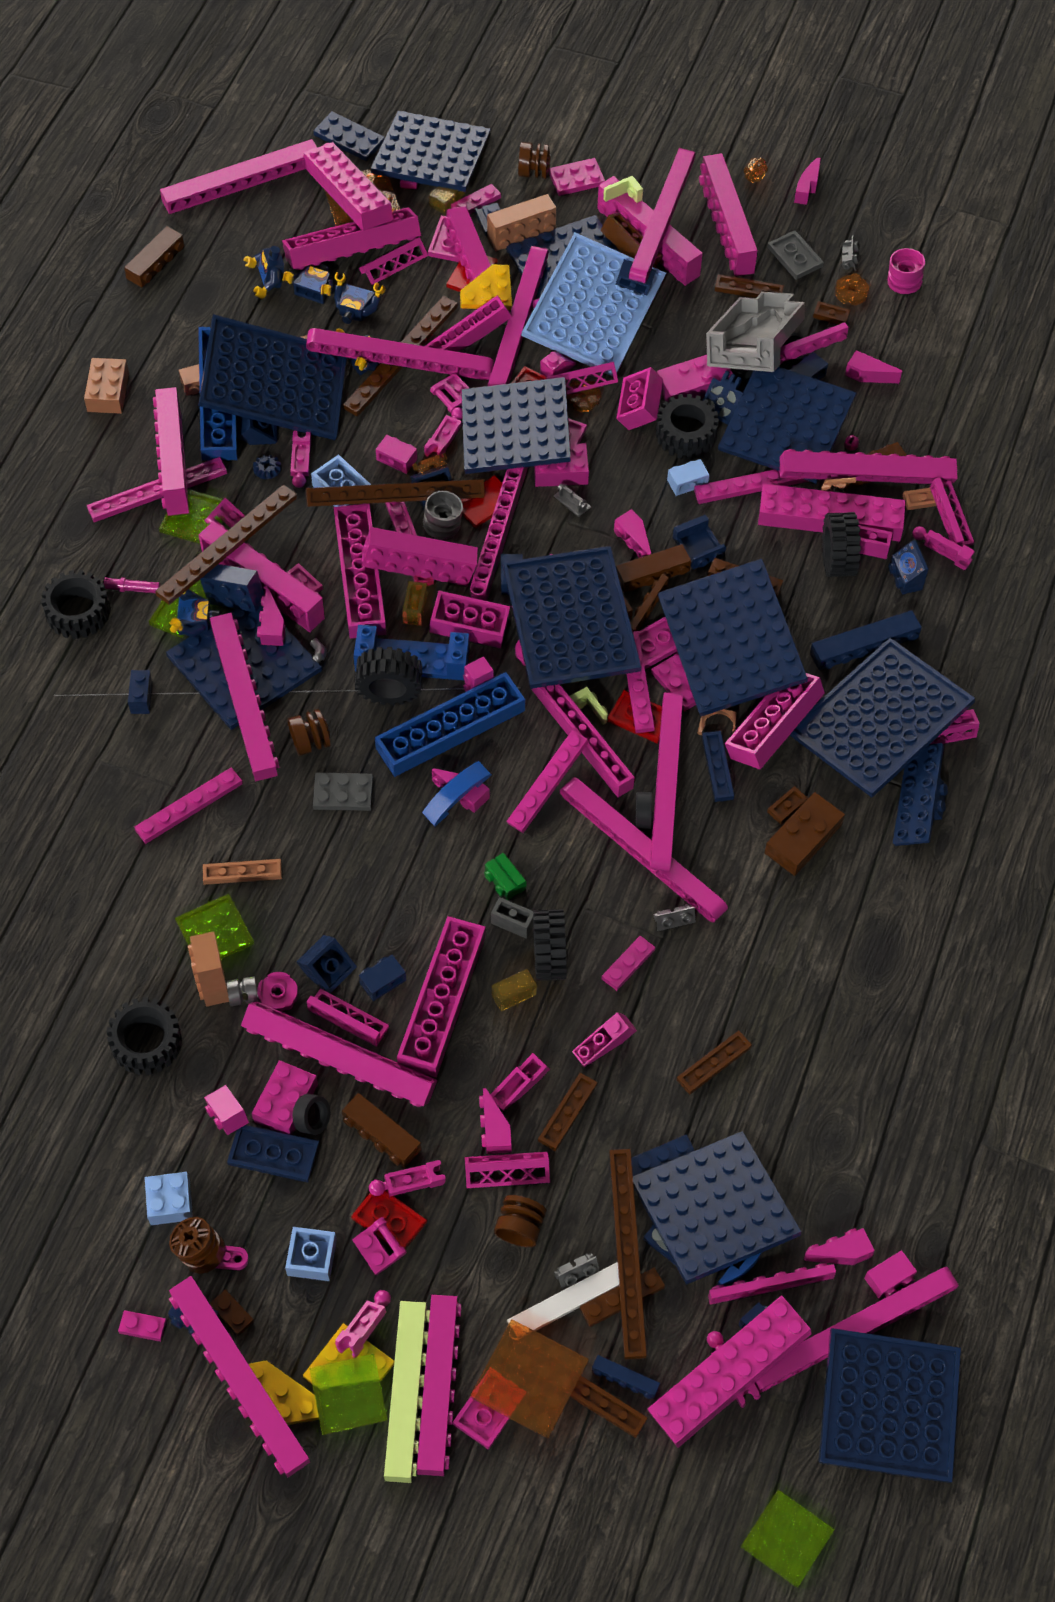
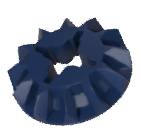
[253,455,281,479]

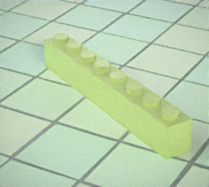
[384,1301,430,1483]

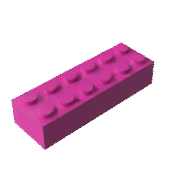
[361,527,478,586]
[725,673,825,769]

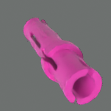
[104,577,160,593]

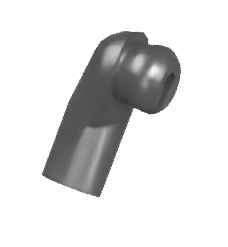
[310,638,327,663]

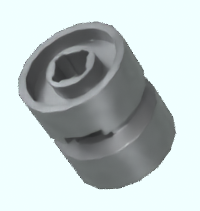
[226,976,258,1006]

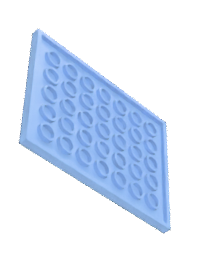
[521,232,666,376]

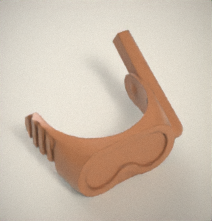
[822,477,856,492]
[697,709,737,735]

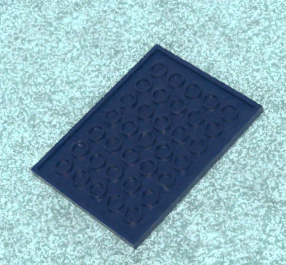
[198,314,347,440]
[503,546,641,689]
[658,559,808,717]
[790,638,975,798]

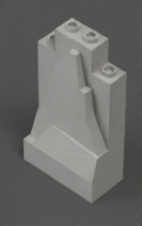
[706,292,805,372]

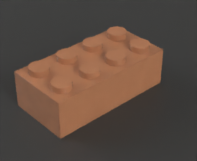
[487,194,556,251]
[188,932,229,1007]

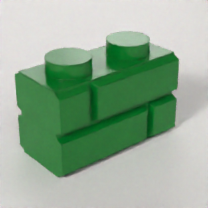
[484,853,527,900]

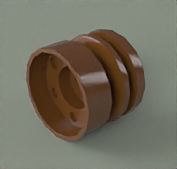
[518,142,551,179]
[287,709,331,756]
[494,1195,546,1247]
[169,1217,226,1274]

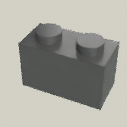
[491,897,533,939]

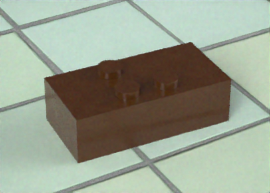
[765,792,845,876]

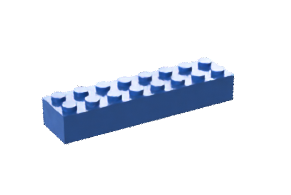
[199,327,237,461]
[375,672,525,777]

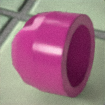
[844,435,859,451]

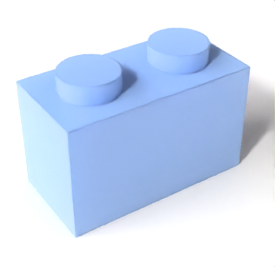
[667,459,709,496]

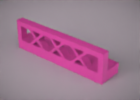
[359,237,428,285]
[546,362,618,394]
[930,478,974,547]
[931,709,980,744]
[307,988,389,1047]
[465,1152,550,1188]

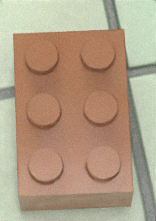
[84,358,129,414]

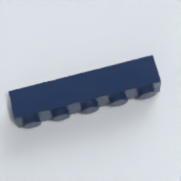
[592,1355,660,1399]

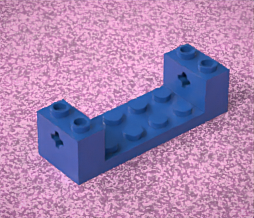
[354,625,469,680]

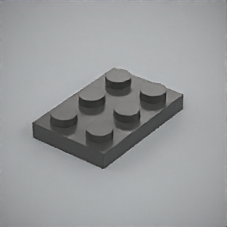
[767,230,824,280]
[313,773,373,811]

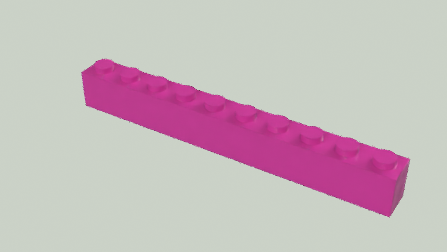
[160,139,317,214]
[780,449,958,484]
[210,613,280,782]
[241,1001,437,1107]
[169,1276,310,1478]

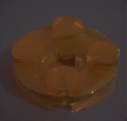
[835,273,869,305]
[567,380,601,412]
[412,453,448,474]

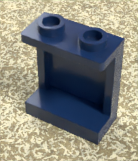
[673,515,726,570]

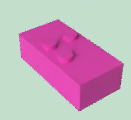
[657,355,732,403]
[429,591,510,648]

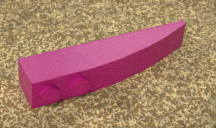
[425,295,512,352]

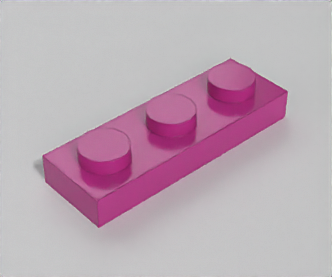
[451,184,501,214]
[602,936,655,991]

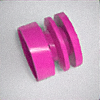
[887,248,925,294]

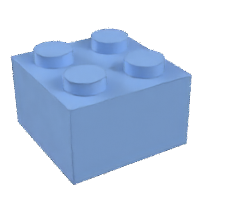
[145,1172,193,1225]
[285,1227,337,1281]

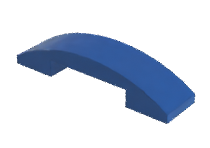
[422,761,491,826]
[718,1253,762,1287]

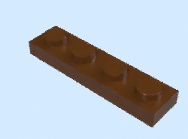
[715,274,784,298]
[629,574,669,632]
[677,1030,752,1095]
[538,1073,597,1151]
[580,1267,665,1327]
[561,1371,648,1438]

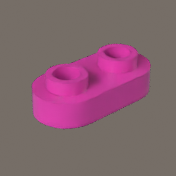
[216,1246,249,1270]

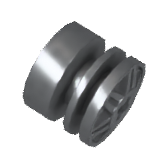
[423,491,463,539]

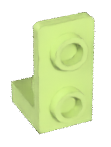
[603,176,643,203]
[569,687,608,725]

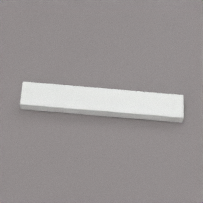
[507,1262,619,1340]

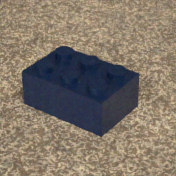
[200,564,265,612]

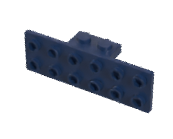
[893,743,948,846]

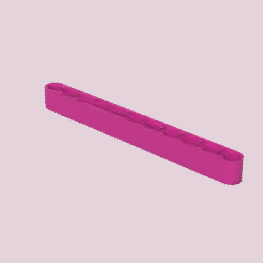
[629,148,696,283]
[488,246,549,386]
[306,328,494,380]
[470,467,528,601]
[650,692,683,871]
[560,777,728,922]
[754,1266,959,1393]

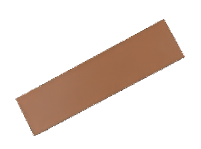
[203,859,282,885]

